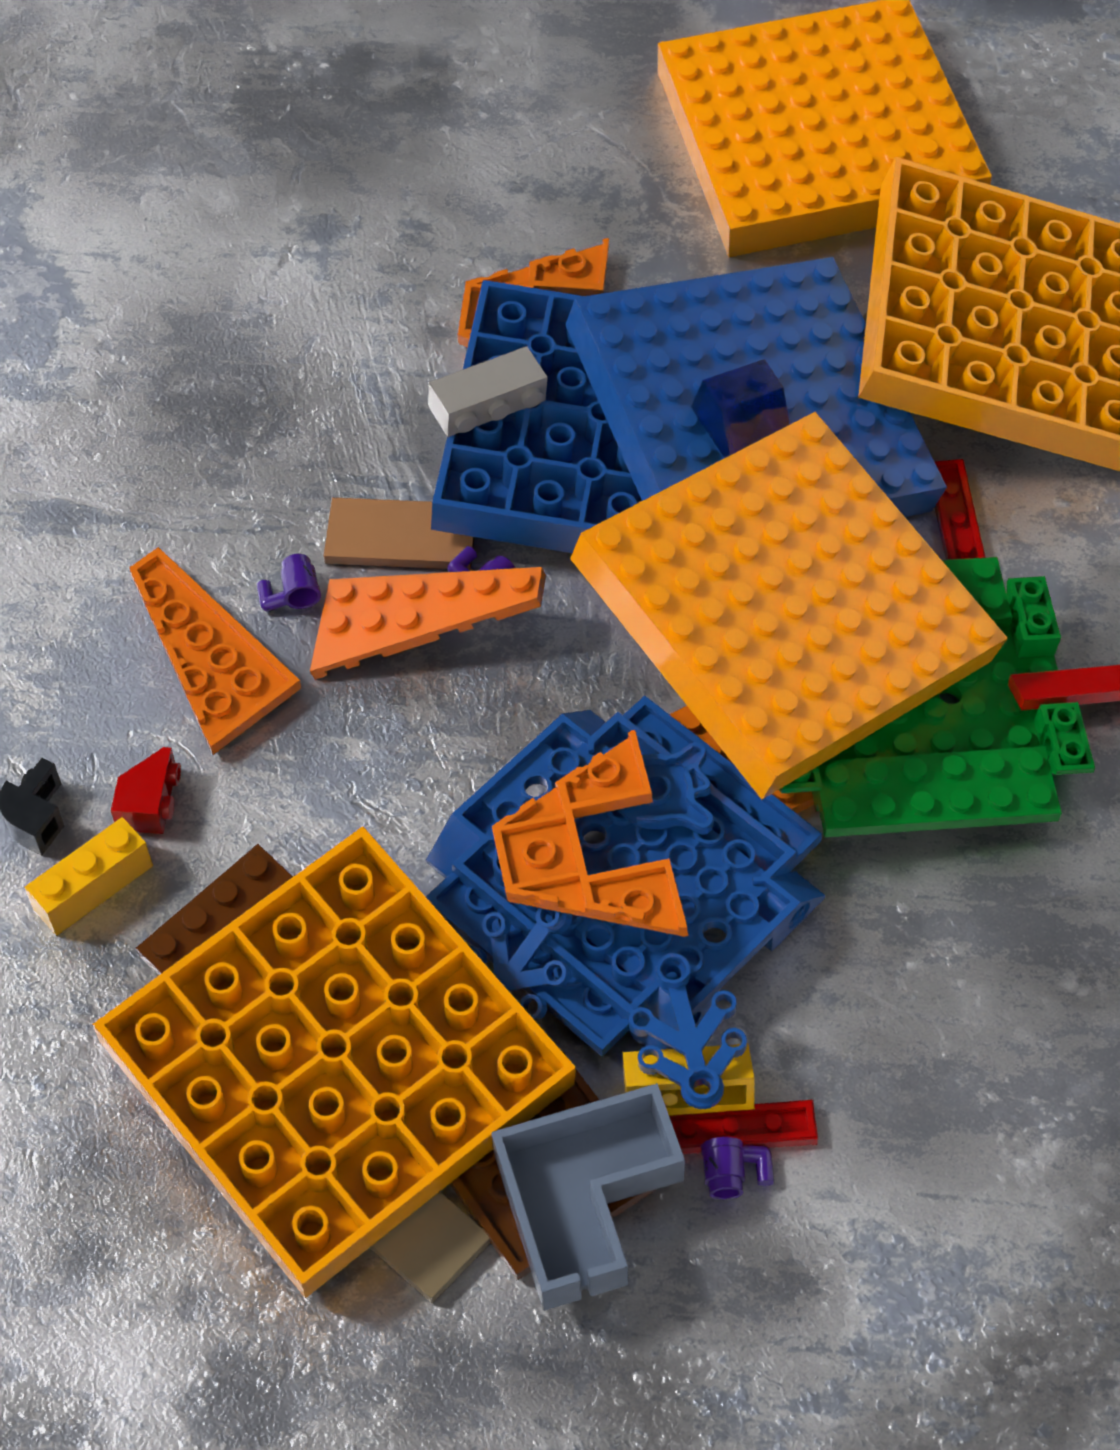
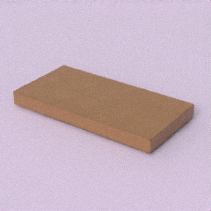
[323,497,475,570]

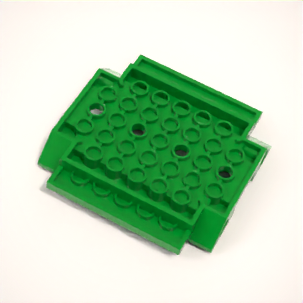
[779,557,1095,837]

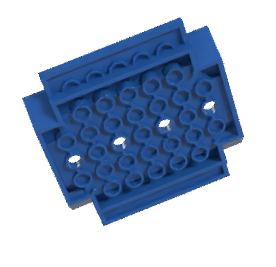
[426,695,825,1057]

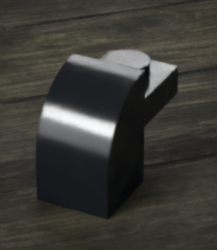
[0,758,65,856]

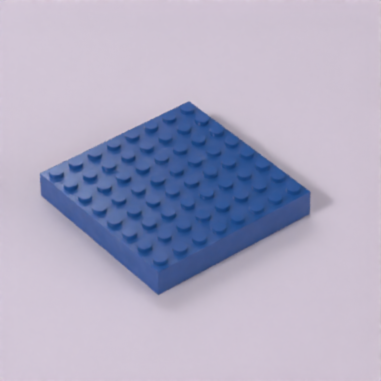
[565,257,947,517]
[431,280,642,553]

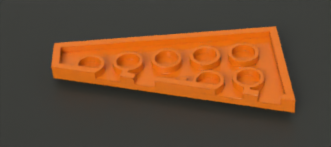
[129,547,302,755]
[310,567,546,680]

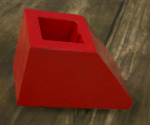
[111,747,181,834]

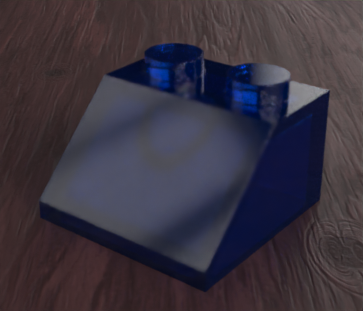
[691,359,790,458]

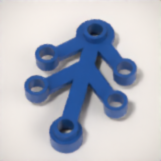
[469,908,572,1021]
[629,953,747,1109]

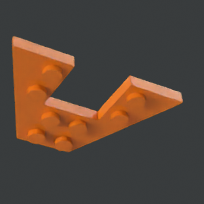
[458,238,609,347]
[492,730,688,937]

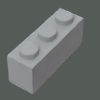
[428,346,548,437]

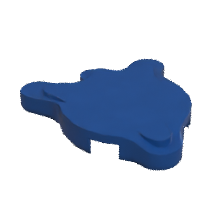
[617,742,714,834]

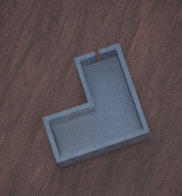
[491,1084,685,1311]

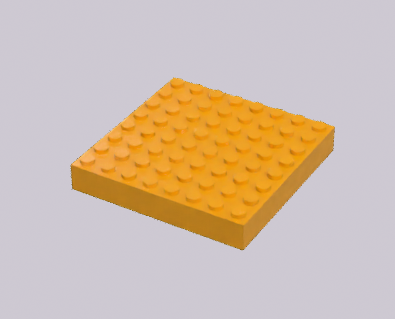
[658,0,992,258]
[858,157,1120,471]
[570,412,1007,799]
[93,826,576,1299]

